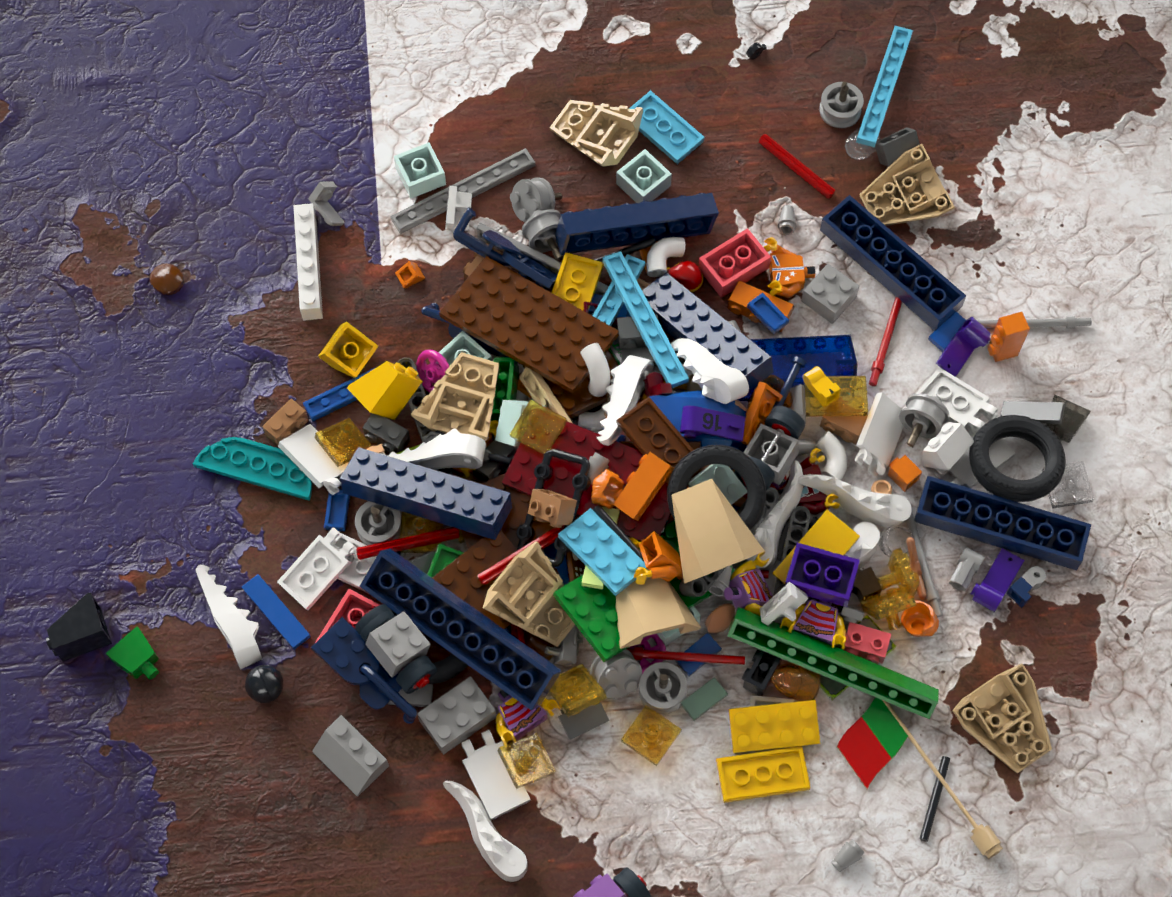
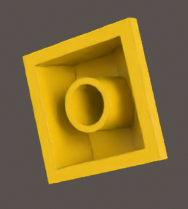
[318,322,378,378]

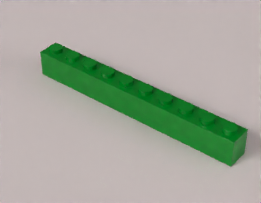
[727,607,939,719]

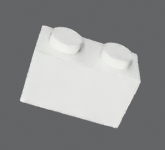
[921,422,974,470]

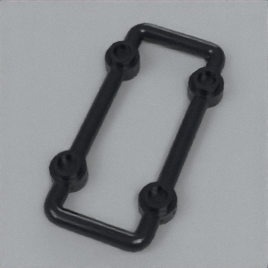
[516,449,591,567]

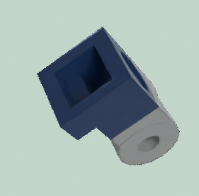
[1006,566,1046,608]

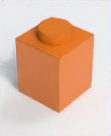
[888,455,922,492]

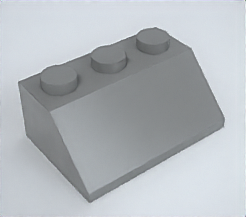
[312,715,389,797]

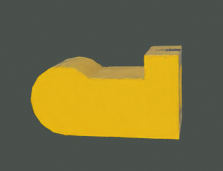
[802,366,840,408]

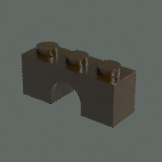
[812,567,882,613]

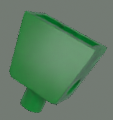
[106,626,159,680]

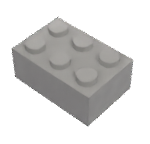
[417,676,496,755]

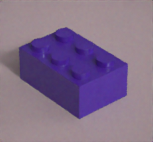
[785,543,860,607]

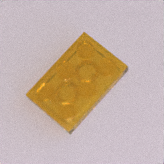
[804,376,868,417]
[549,664,607,717]

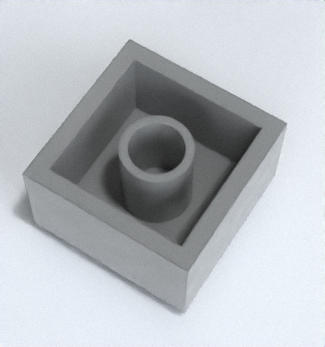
[801,264,859,324]

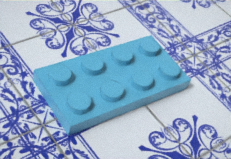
[629,90,705,164]
[558,508,648,596]

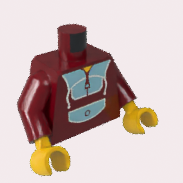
[778,448,840,515]

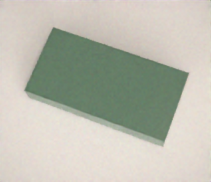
[681,677,728,721]

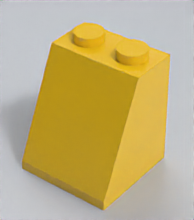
[347,361,423,420]

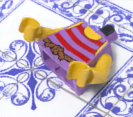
[724,551,773,616]
[780,600,846,649]
[496,690,560,747]

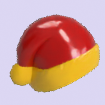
[667,260,703,293]

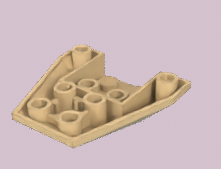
[859,144,955,226]
[952,663,1052,773]

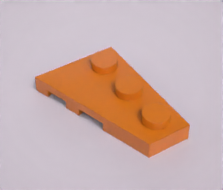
[742,382,783,446]

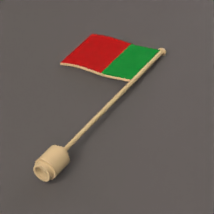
[837,697,1003,859]

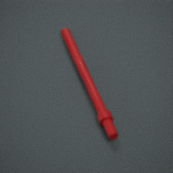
[869,297,902,387]
[628,647,745,665]

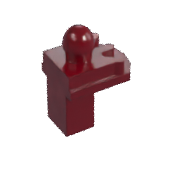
[643,372,672,398]

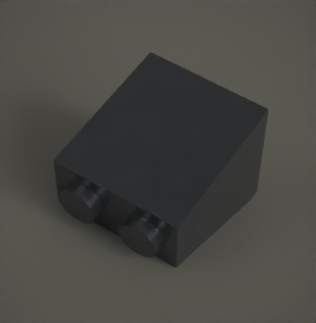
[46,592,112,662]

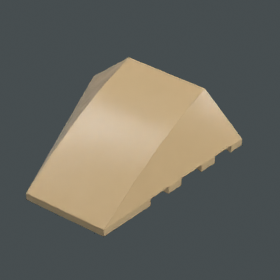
[550,100,643,166]
[411,352,499,440]
[672,479,765,584]
[483,541,575,647]
[616,577,701,649]

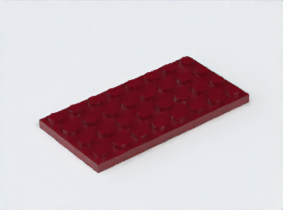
[502,409,671,542]

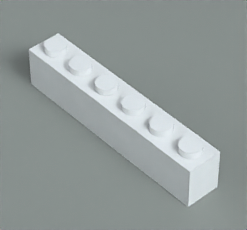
[294,203,323,321]

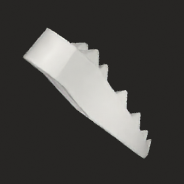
[671,338,749,404]
[597,355,654,446]
[380,429,486,470]
[747,460,803,570]
[798,474,912,528]
[845,522,880,569]
[196,564,262,670]
[443,780,528,882]

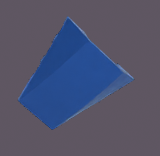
[649,390,735,447]

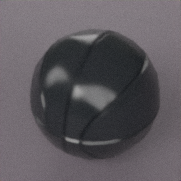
[245,665,283,703]

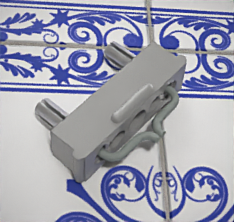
[545,625,583,668]

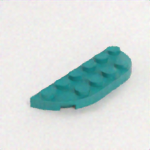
[193,437,312,501]

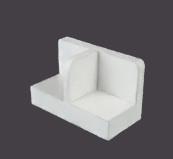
[445,186,472,231]
[760,582,808,626]

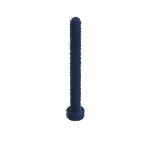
[765,356,807,426]

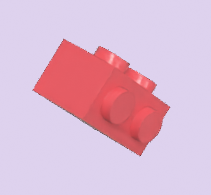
[842,622,891,664]

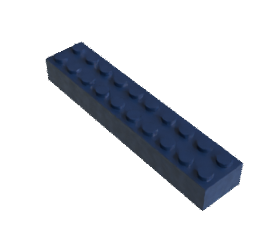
[359,549,562,710]

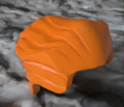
[591,469,624,509]
[901,600,939,637]

